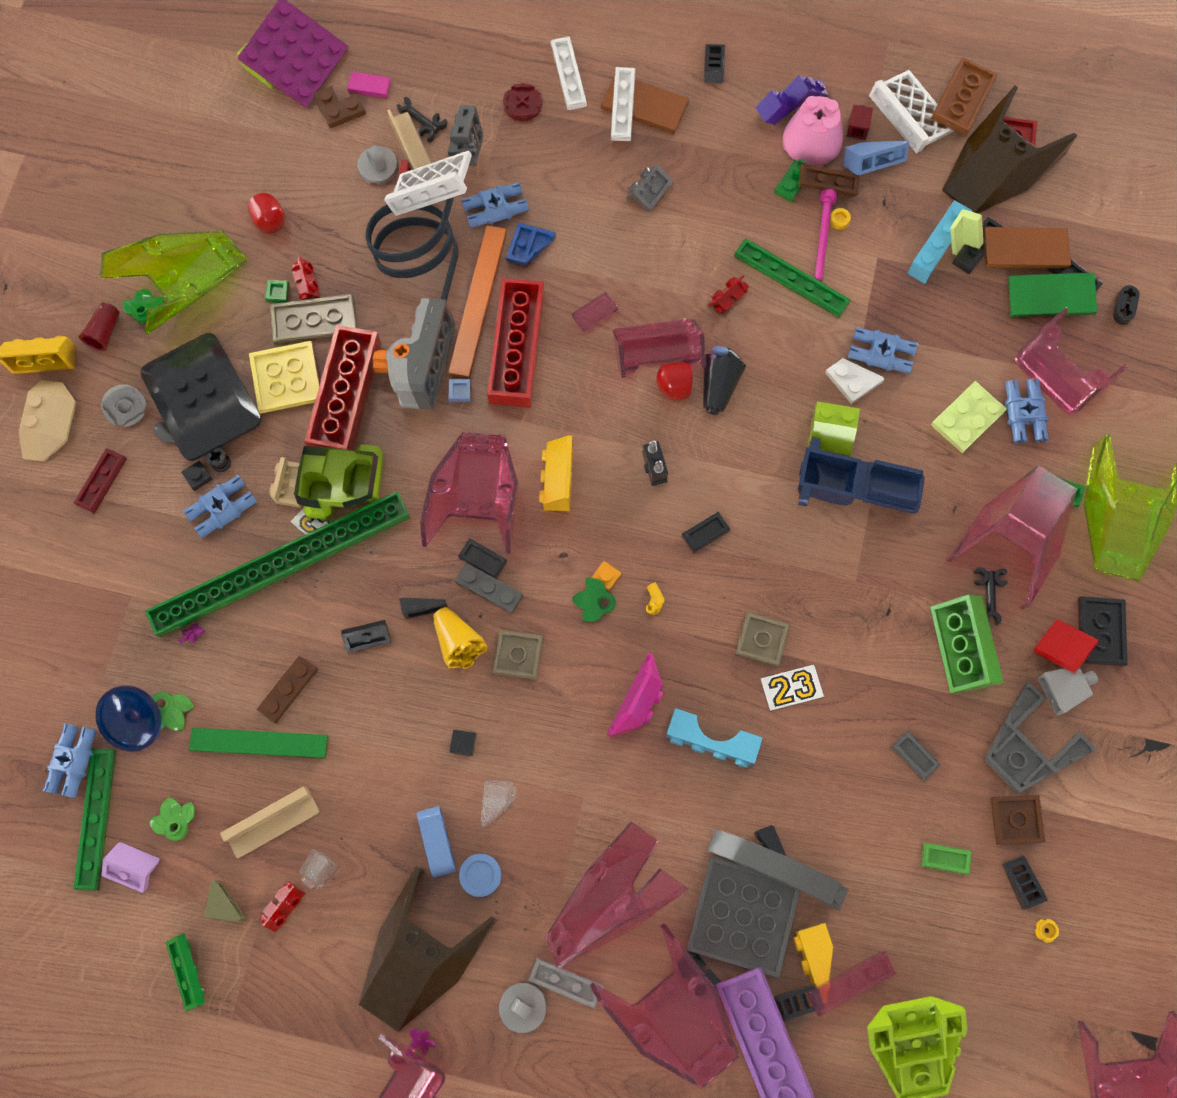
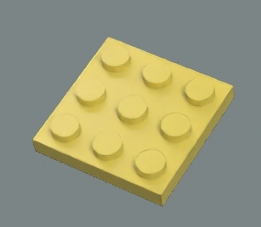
[249,341,320,414]

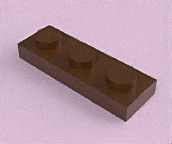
[798,164,859,197]
[256,656,318,724]

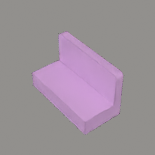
[102,842,160,893]

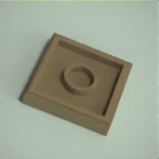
[735,612,790,667]
[492,629,544,681]

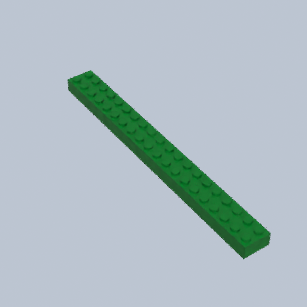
[145,491,410,638]

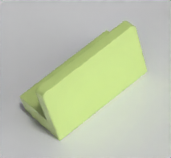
[950,209,983,255]

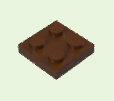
[991,795,1046,845]

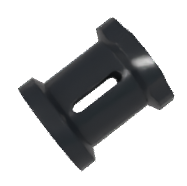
[206,447,231,472]

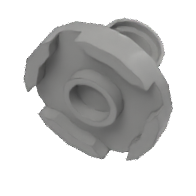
[357,145,398,185]
[101,385,146,427]
[499,983,547,1033]

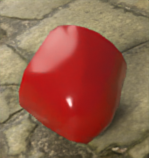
[248,193,285,234]
[656,362,693,401]

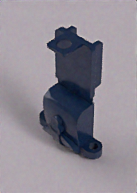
[798,437,925,514]

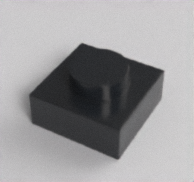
[181,460,213,491]

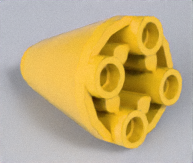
[433,607,488,669]

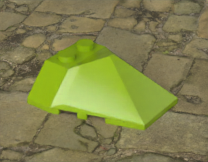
[867,996,967,1098]

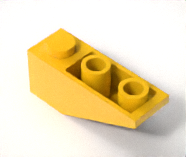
[793,923,833,1004]

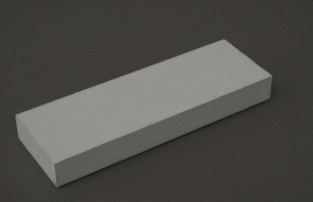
[528,957,603,1009]

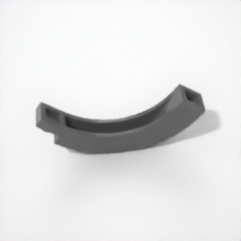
[707,829,848,911]

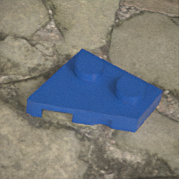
[506,222,556,267]

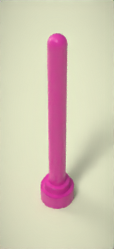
[814,189,837,282]

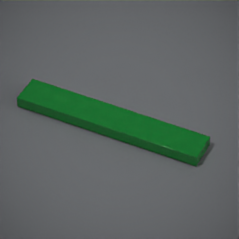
[734,238,851,318]
[189,728,328,759]
[73,749,116,890]

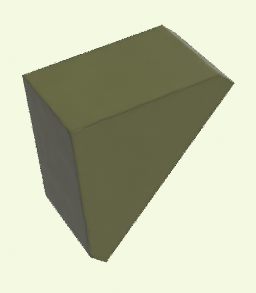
[204,880,247,922]

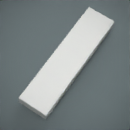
[551,37,587,110]
[611,67,635,141]

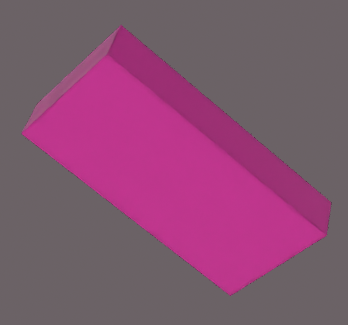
[347,72,391,98]

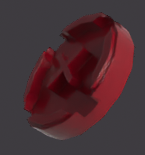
[503,83,543,122]

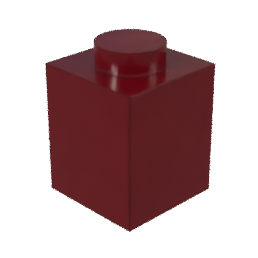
[846,105,873,140]

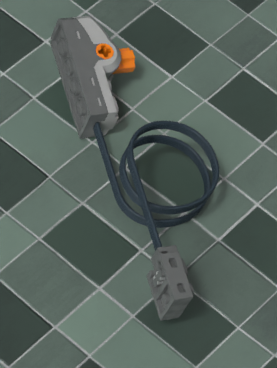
[365,105,484,410]

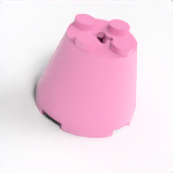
[782,96,844,167]

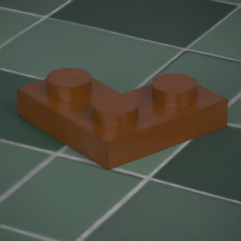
[314,86,366,129]

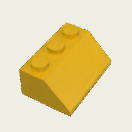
[0,336,75,374]
[539,435,573,512]

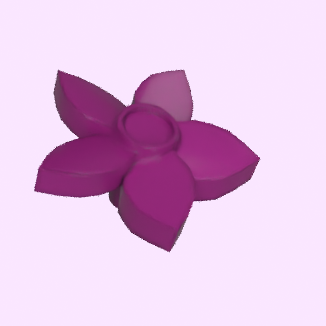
[178,623,205,643]
[409,1029,436,1055]

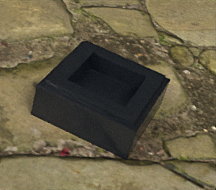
[449,730,476,756]

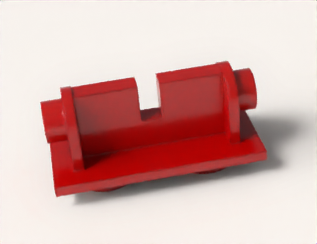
[291,256,320,300]
[707,275,749,314]
[259,881,305,932]

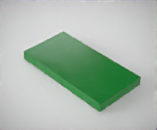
[1008,273,1097,317]

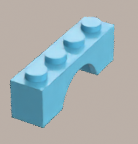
[907,200,972,284]
[666,708,763,768]

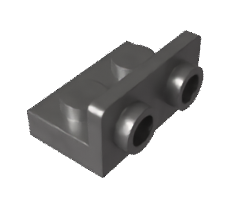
[626,164,673,212]

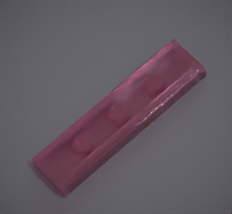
[807,951,896,1016]

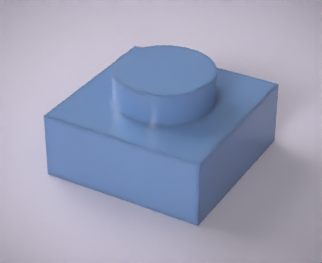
[448,379,471,402]

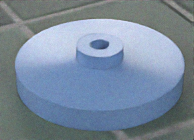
[459,854,502,897]

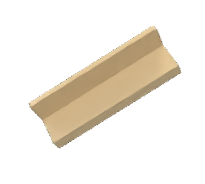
[387,109,431,179]
[220,786,320,858]

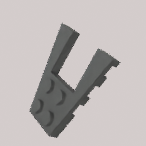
[983,682,1096,794]

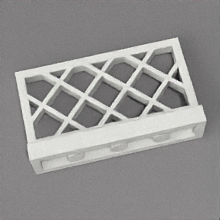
[869,70,954,153]
[384,151,472,216]

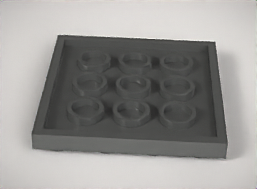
[686,857,800,978]

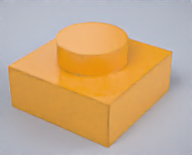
[591,561,622,592]

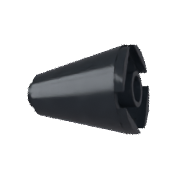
[703,354,746,415]

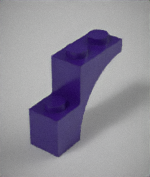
[755,75,829,125]

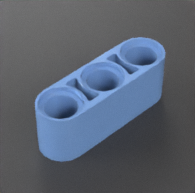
[417,806,456,878]

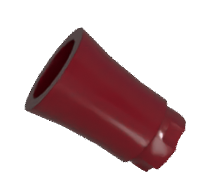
[78,302,120,351]

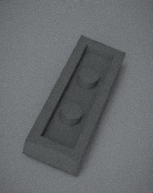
[455,563,523,614]

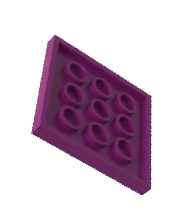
[237,0,348,108]

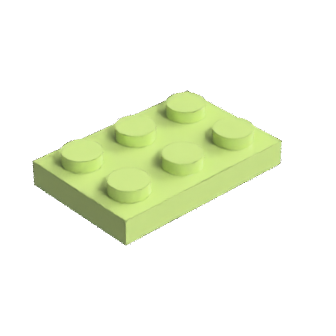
[931,381,1007,453]

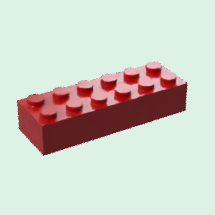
[487,278,545,408]
[304,325,381,450]

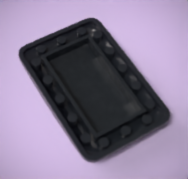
[140,333,261,461]

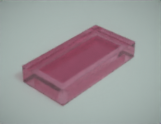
[572,292,618,332]

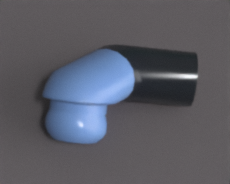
[709,346,742,360]

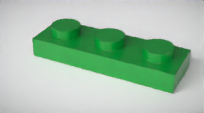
[165,933,205,1012]

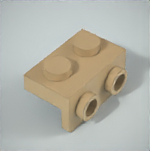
[269,457,301,508]

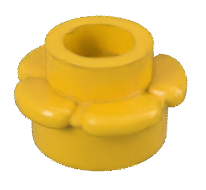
[1035,919,1059,943]

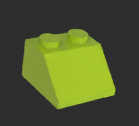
[808,401,860,457]

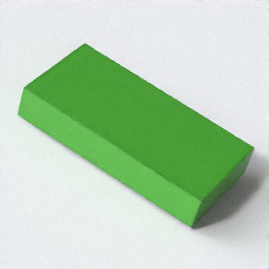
[921,843,972,875]

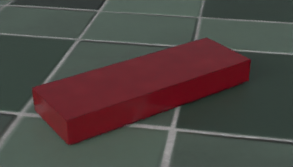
[73,448,127,514]

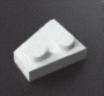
[825,358,884,404]

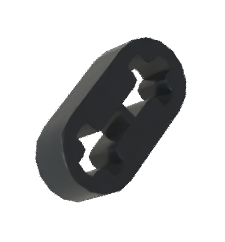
[1113,285,1139,325]

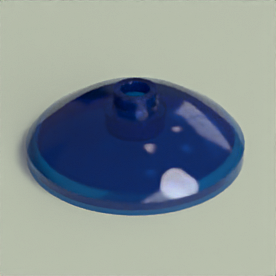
[95,685,162,752]

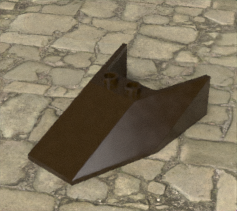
[942,85,1077,214]
[359,866,498,1032]

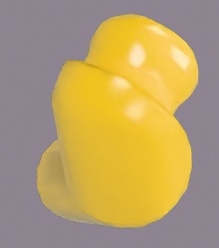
[646,582,665,615]

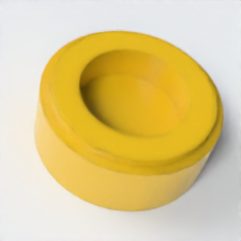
[830,208,851,230]

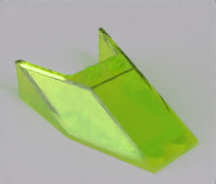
[100,231,246,335]
[1084,434,1177,581]

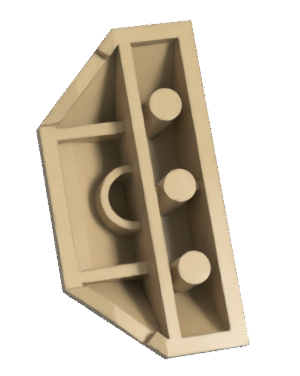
[19,380,76,462]

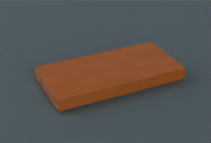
[931,57,998,136]
[601,75,689,134]
[983,227,1071,269]

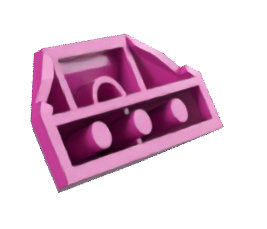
[607,652,664,738]

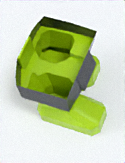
[294,445,385,522]

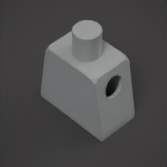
[1037,668,1098,717]

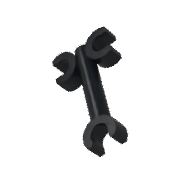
[397,97,448,143]
[974,568,1008,626]

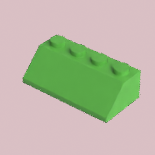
[930,594,1004,693]

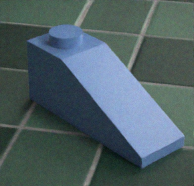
[843,141,909,175]

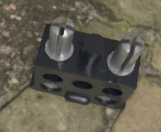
[642,440,668,486]

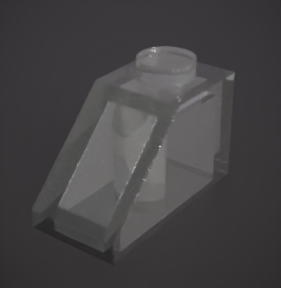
[480,779,517,828]
[299,849,339,889]

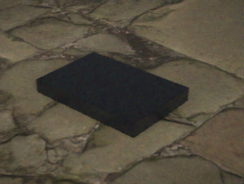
[1078,596,1128,666]

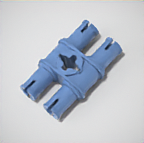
[461,182,529,228]
[848,326,918,375]
[1005,378,1049,444]
[182,474,258,539]
[43,724,97,798]

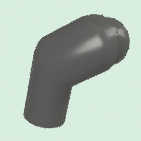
[154,422,175,443]

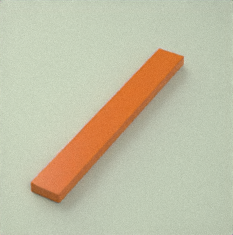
[448,225,507,379]

